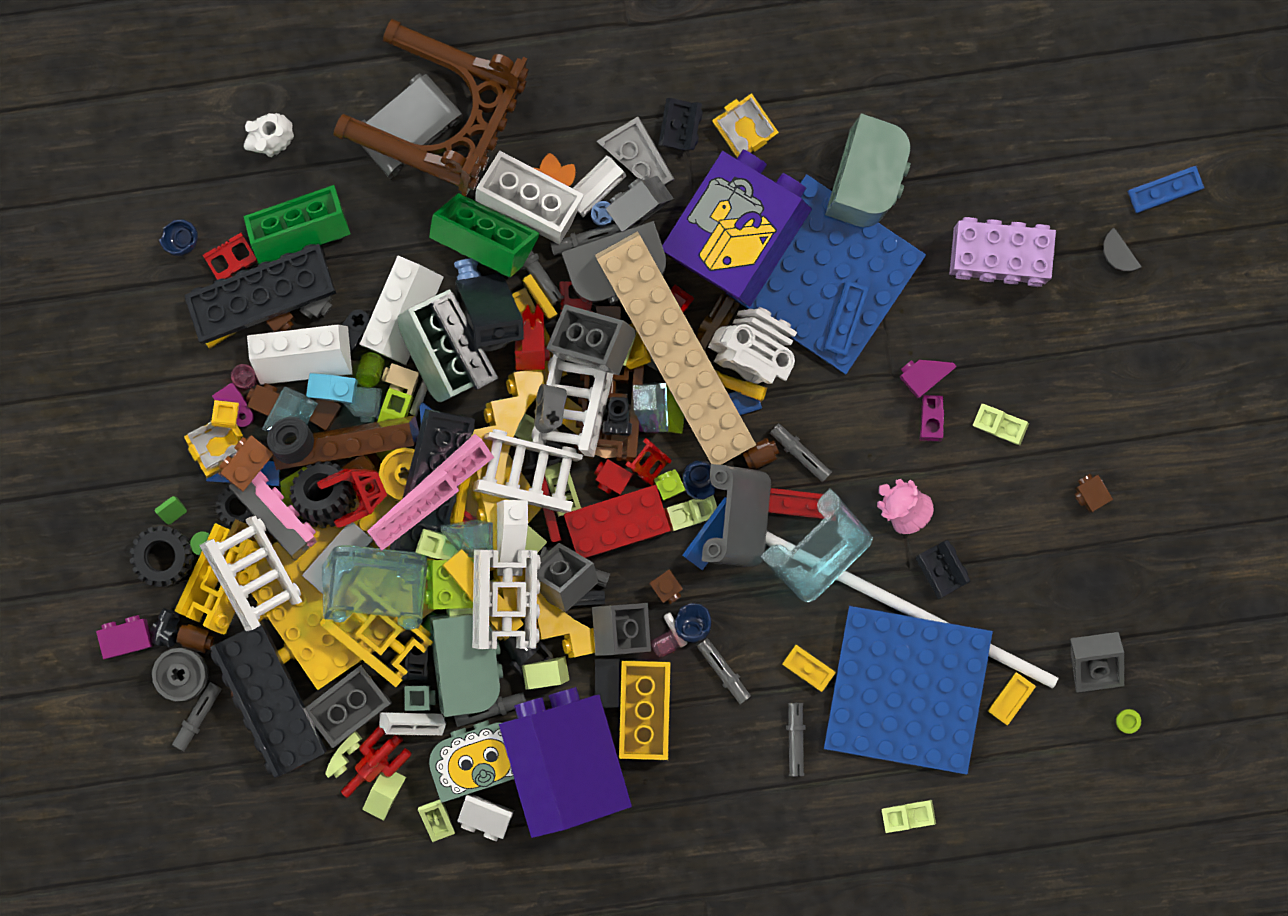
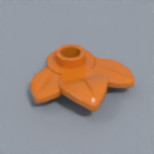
[534,153,575,186]

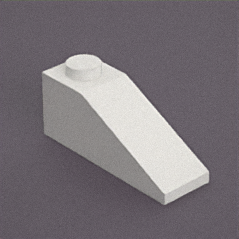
[497,500,528,576]

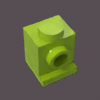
[654,469,685,501]

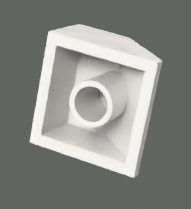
[458,794,514,841]

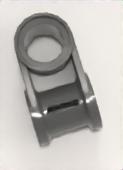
[534,384,567,433]

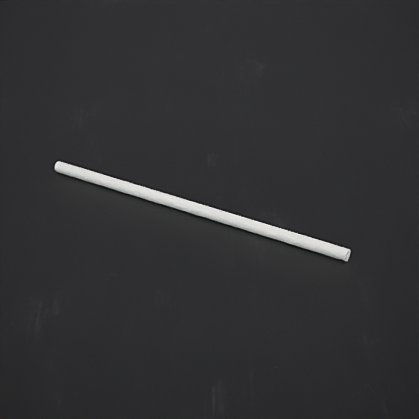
[766,531,1058,688]

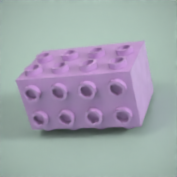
[949,217,1056,287]

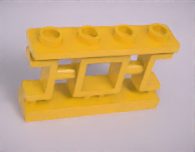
[175,523,260,635]
[319,578,433,687]

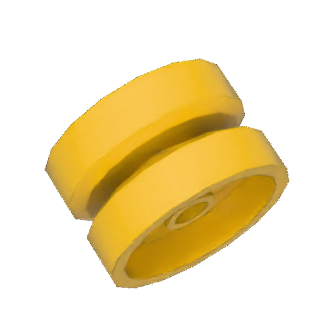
[379,448,415,502]

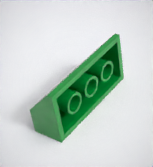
[244,185,350,264]
[429,193,539,277]

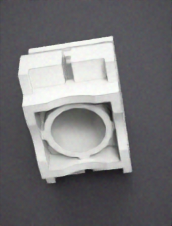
[708,307,797,384]

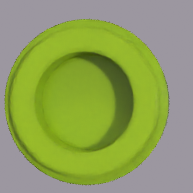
[1116,709,1141,734]

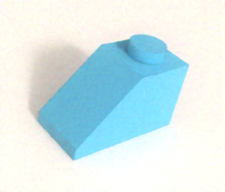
[306,373,358,404]

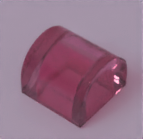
[650,630,680,659]

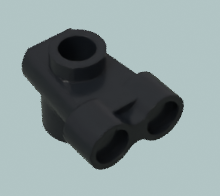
[603,397,632,436]
[150,608,182,648]

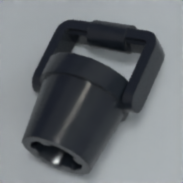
[500,628,553,681]

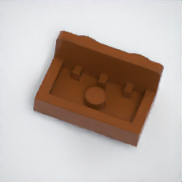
[219,435,273,492]

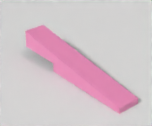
[367,434,494,551]

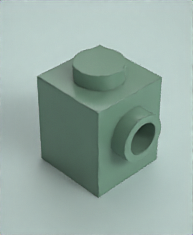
[405,685,436,711]

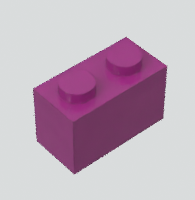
[96,615,154,659]

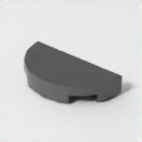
[1103,228,1141,271]

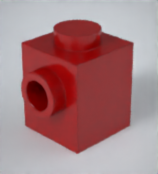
[594,459,633,496]

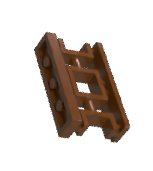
[574,365,644,463]

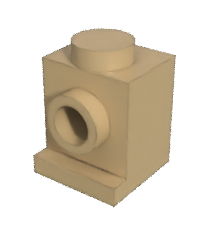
[382,363,420,396]

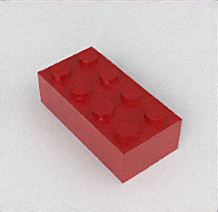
[564,485,671,558]

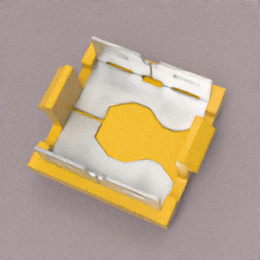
[712,93,779,157]
[184,422,243,478]

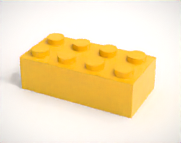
[619,661,670,760]

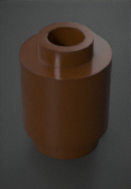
[743,438,779,469]
[177,624,214,654]

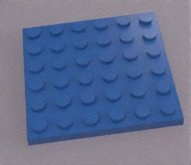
[726,174,926,375]
[824,606,993,774]

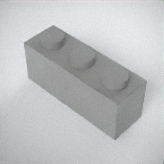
[302,522,373,596]

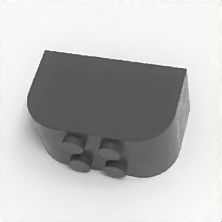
[562,221,666,306]

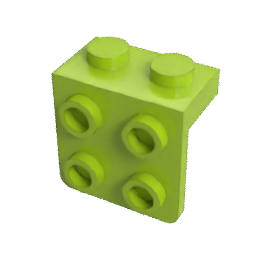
[423,559,474,609]

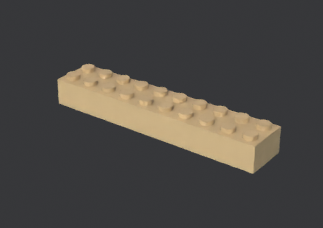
[595,231,756,465]

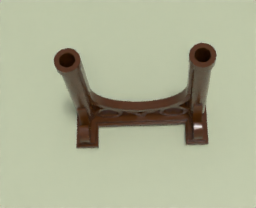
[333,19,529,197]

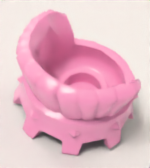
[877,479,934,534]

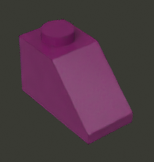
[900,360,957,399]

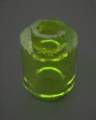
[356,352,384,388]

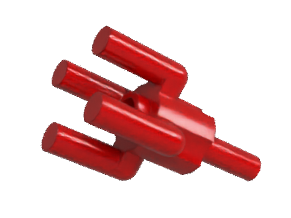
[341,726,412,798]

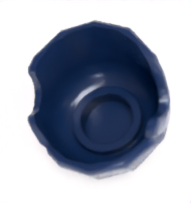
[159,219,198,256]
[682,461,716,500]
[675,603,711,643]

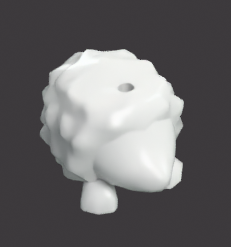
[244,113,294,157]

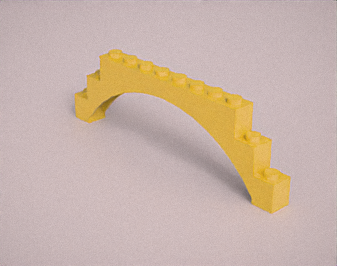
[471,370,595,658]

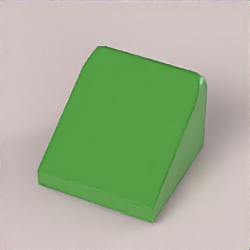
[155,496,187,525]

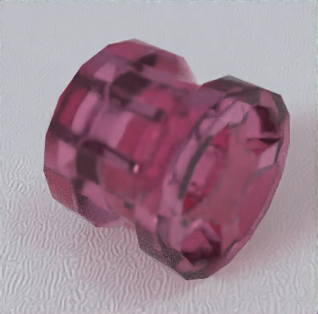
[231,364,257,389]

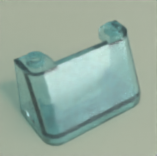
[761,489,872,602]
[322,545,427,630]

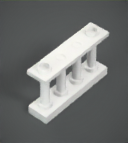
[532,355,613,457]
[473,429,583,513]
[199,516,302,631]

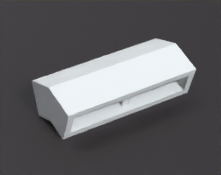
[572,156,626,217]
[379,712,446,735]

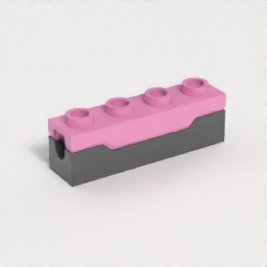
[229,471,317,561]

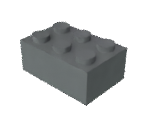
[546,305,637,376]
[306,665,392,748]

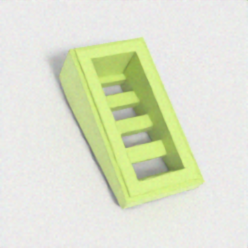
[545,462,581,517]

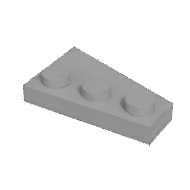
[597,117,675,185]

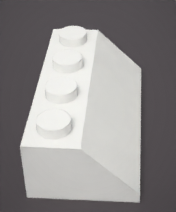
[475,151,584,245]
[360,256,444,365]
[247,325,352,385]

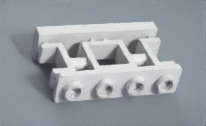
[472,549,541,649]

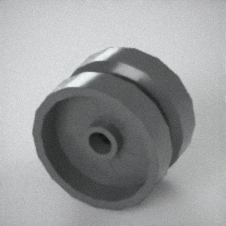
[152,648,209,701]

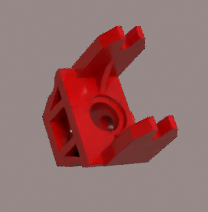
[515,304,550,370]
[317,469,387,528]

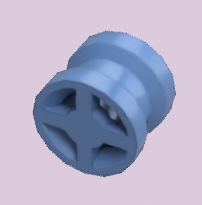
[591,201,614,227]
[454,258,481,280]

